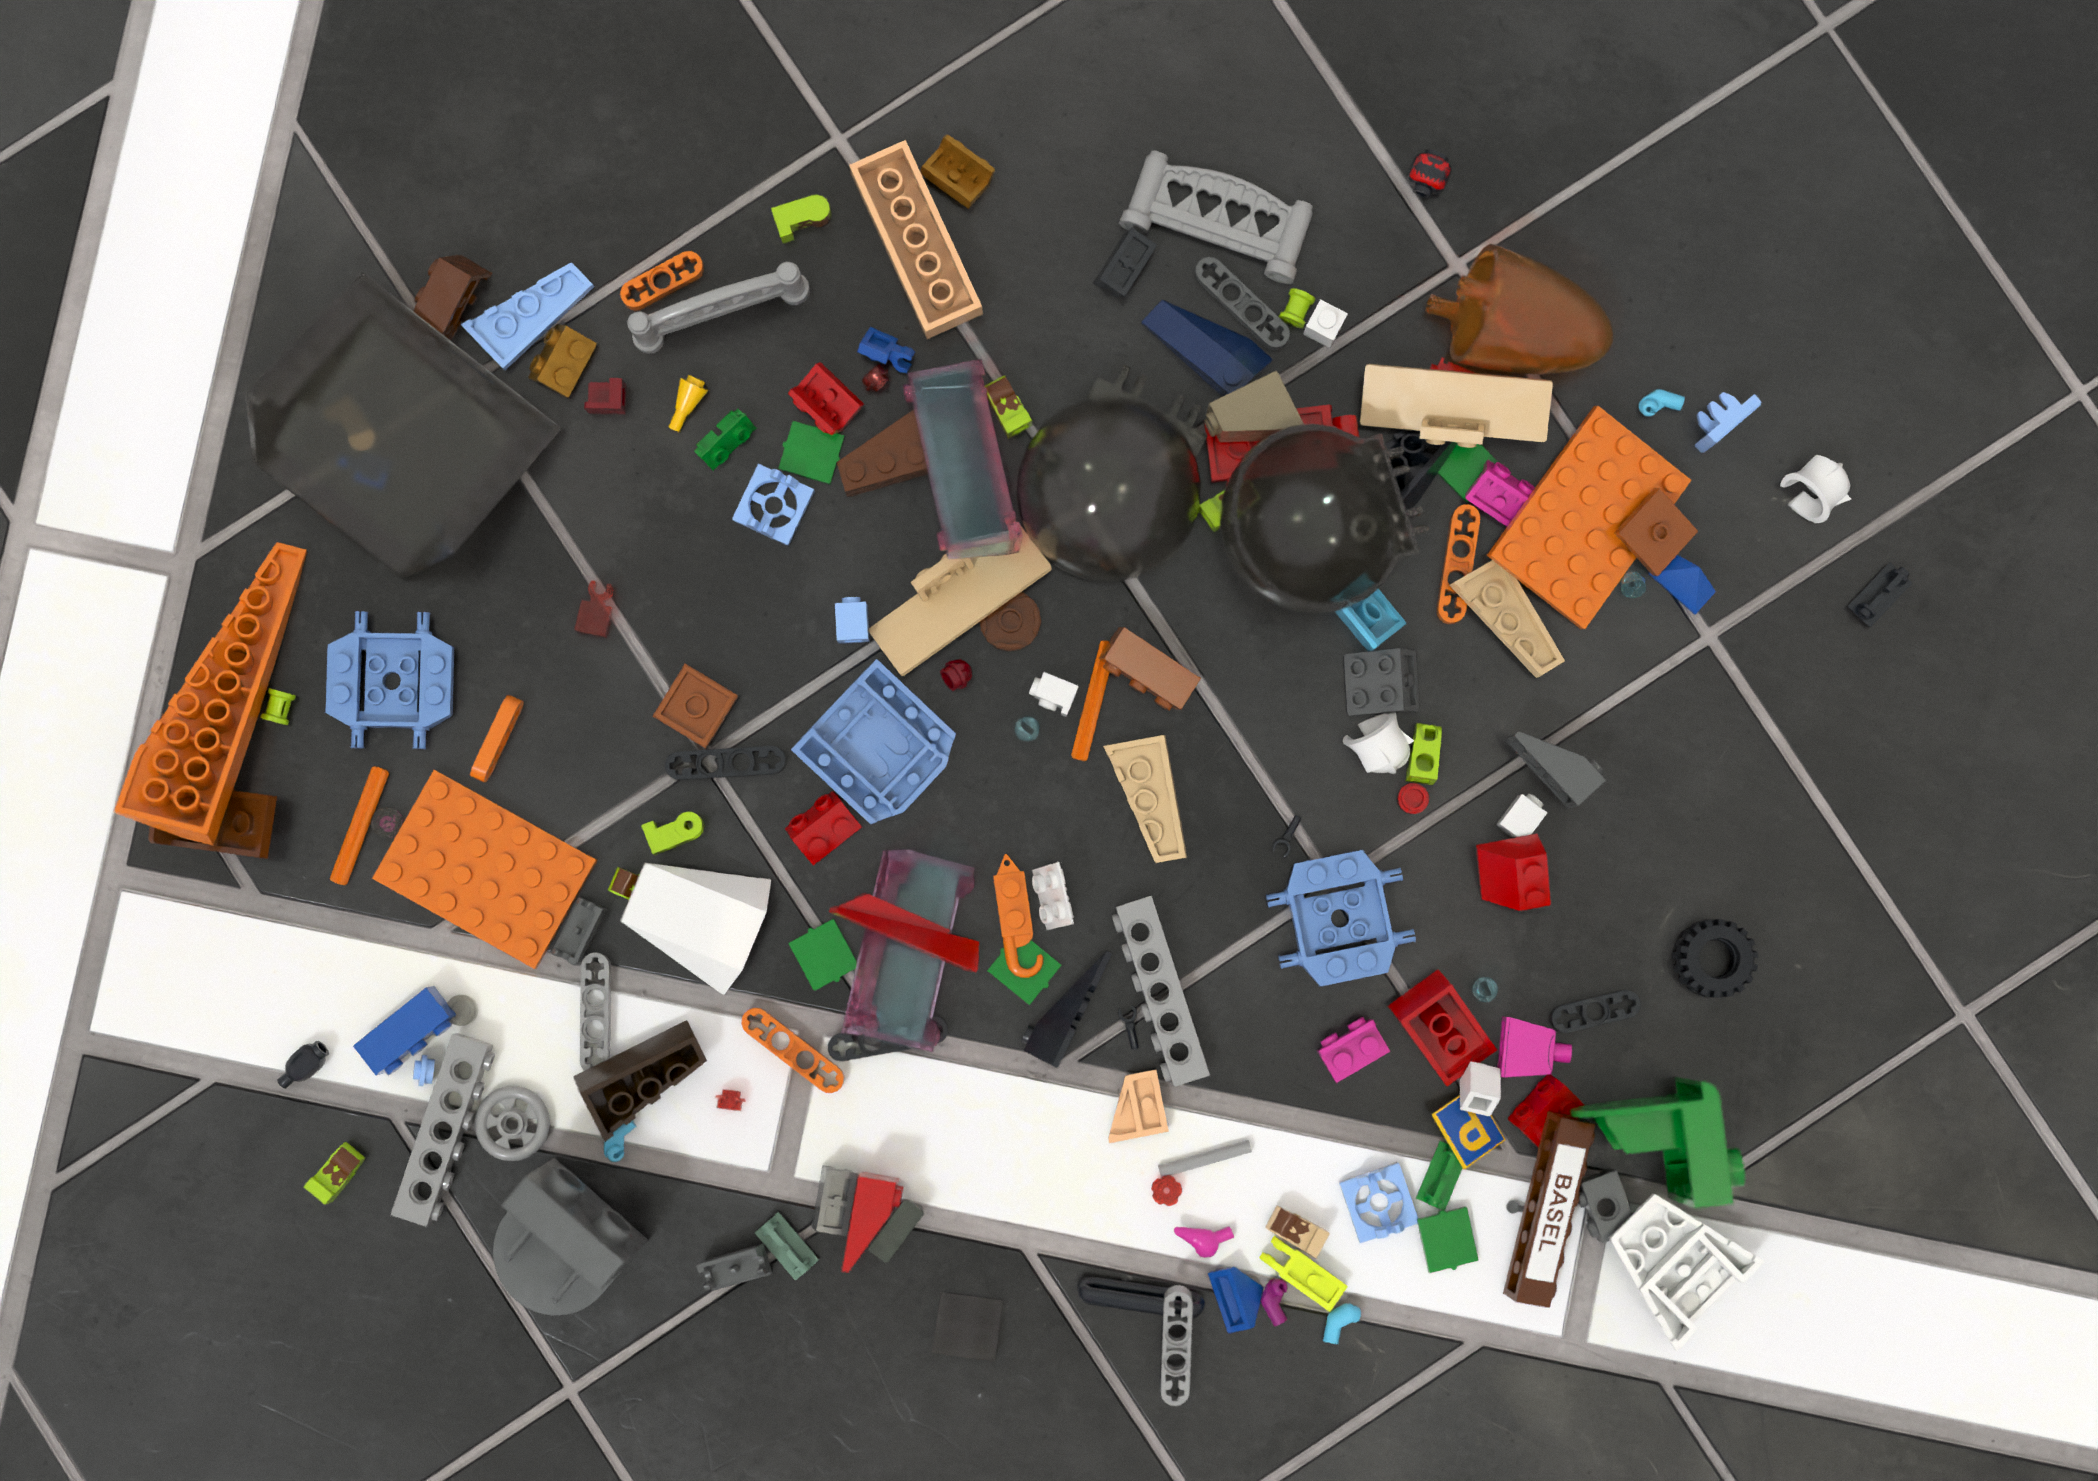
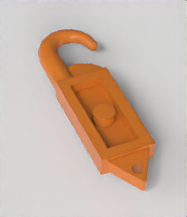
[993,854,1043,978]

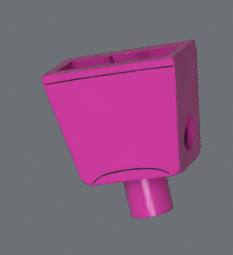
[1497,1017,1572,1077]

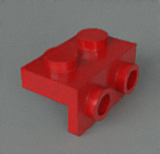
[788,362,865,435]
[785,791,862,866]
[1508,1074,1585,1148]

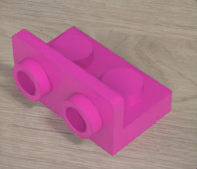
[1465,460,1535,526]
[1317,1017,1390,1083]

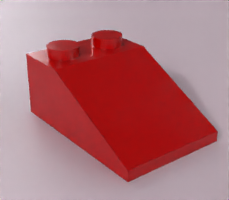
[1388,969,1497,1087]
[842,1172,904,1272]

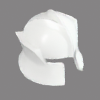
[1780,455,1851,523]
[1343,712,1414,774]

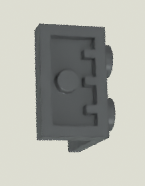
[1344,648,1420,716]

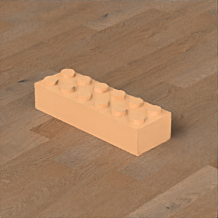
[849,140,983,339]

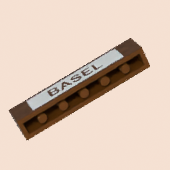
[1503,1111,1595,1308]

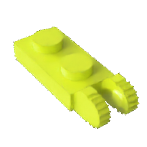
[1259,1236,1348,1312]

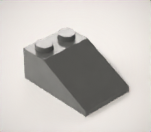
[1505,731,1606,809]

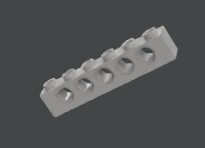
[1111,895,1210,1087]
[391,1033,495,1227]

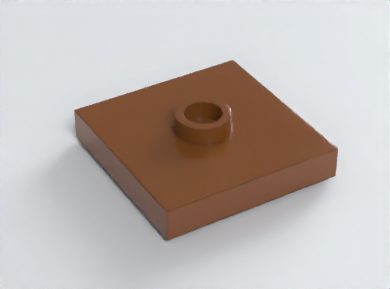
[1614,488,1698,576]
[653,664,739,749]

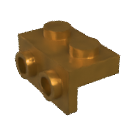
[920,134,995,209]
[528,324,597,398]

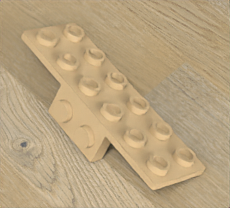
[1360,364,1553,448]
[869,523,1052,676]

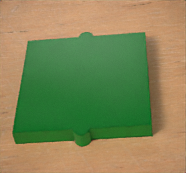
[779,421,845,485]
[1438,444,1498,503]
[788,919,860,991]
[987,941,1062,1005]
[1417,1206,1479,1273]

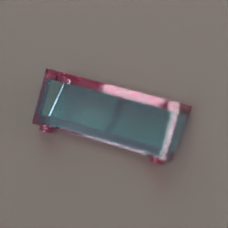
[903,359,1023,560]
[841,849,974,1052]

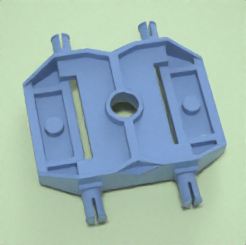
[325,611,454,749]
[1266,850,1416,987]

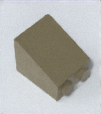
[1204,370,1305,442]

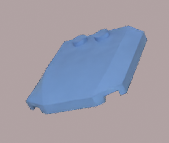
[791,659,956,824]

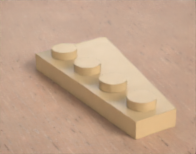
[1450,560,1565,678]
[1104,735,1187,863]

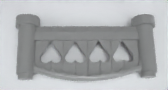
[1119,151,1313,284]
[627,262,810,354]

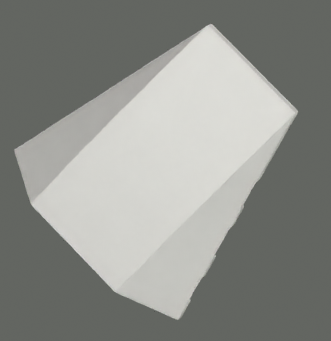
[620,863,771,995]
[1609,1193,1765,1352]

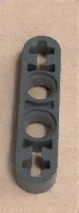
[1195,257,1290,350]

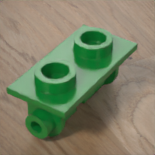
[694,408,757,471]
[1416,1141,1463,1211]

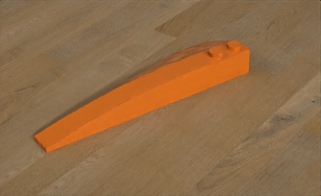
[114,542,307,846]

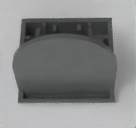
[493,1158,649,1315]

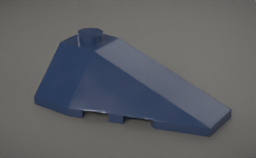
[1141,300,1273,397]

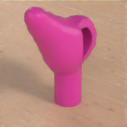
[1174,1226,1234,1258]

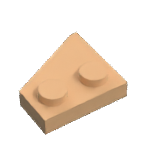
[1108,1069,1169,1143]

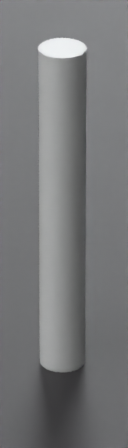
[1158,1140,1252,1178]

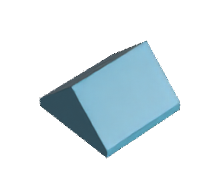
[1331,576,1407,652]

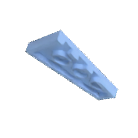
[461,262,594,370]

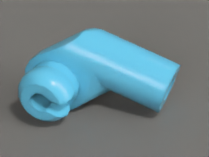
[1639,389,1685,417]
[604,1121,636,1162]
[1323,1303,1361,1344]

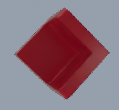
[584,378,626,414]

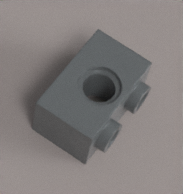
[1578,1168,1633,1243]

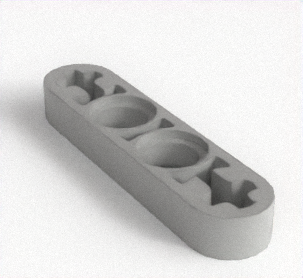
[580,952,611,1071]
[1161,1285,1193,1406]

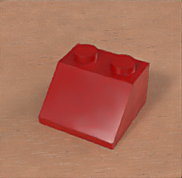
[1476,834,1551,911]

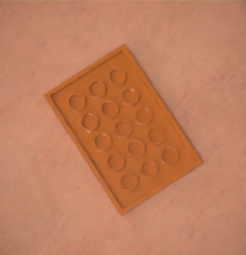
[1487,406,1691,629]
[372,770,598,969]

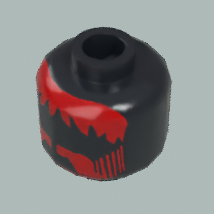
[1407,149,1452,198]

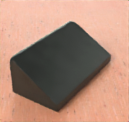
[869,1199,924,1263]

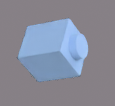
[835,597,870,644]

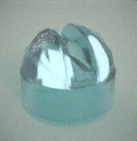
[1621,571,1646,598]
[1015,716,1040,742]
[1472,976,1498,1002]

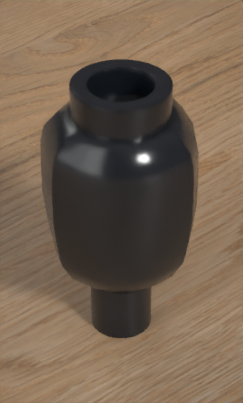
[277,1041,329,1089]

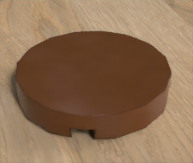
[980,592,1041,652]

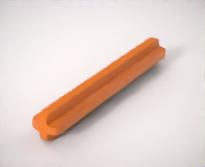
[1071,640,1109,761]
[330,766,389,885]

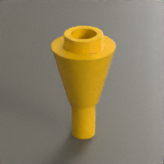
[668,375,708,432]

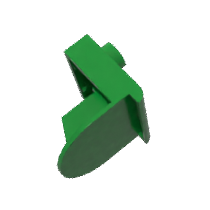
[1571,1077,1745,1208]

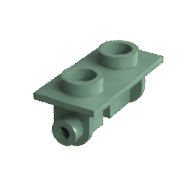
[755,1212,820,1281]

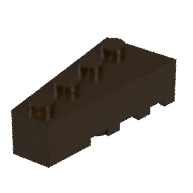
[573,1020,707,1142]

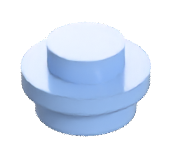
[413,1055,435,1086]

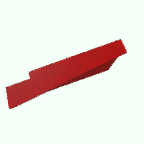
[829,893,979,973]

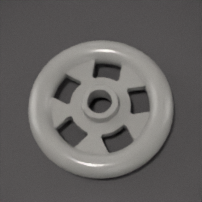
[475,1086,550,1161]

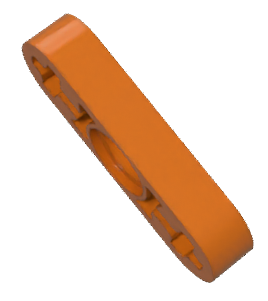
[620,251,704,310]
[470,695,524,783]

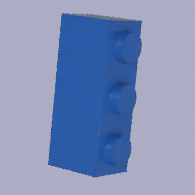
[353,986,457,1076]

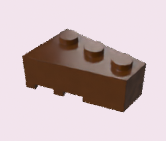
[400,255,492,358]
[837,407,936,497]

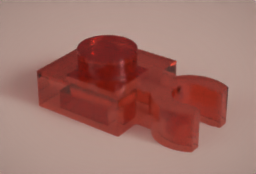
[574,580,613,638]

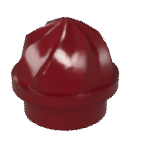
[940,659,972,691]

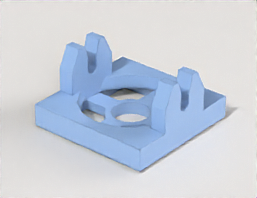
[1694,392,1761,453]
[732,464,815,546]
[1339,1162,1418,1243]

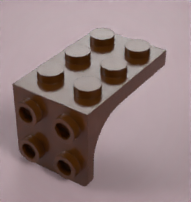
[148,791,277,859]

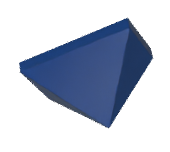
[1648,555,1716,615]
[1208,1267,1264,1333]

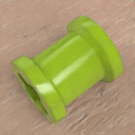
[1279,288,1316,328]
[261,688,296,725]

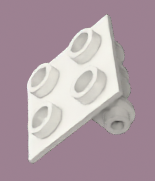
[1032,862,1074,930]

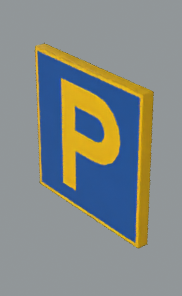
[1431,1095,1505,1169]

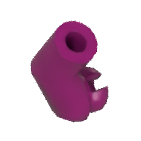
[1261,1278,1288,1327]

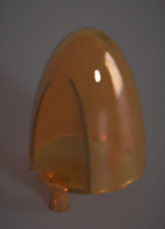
[1426,244,1613,375]

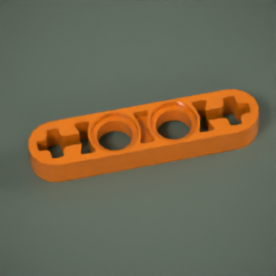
[1437,504,1480,624]
[741,1008,845,1093]

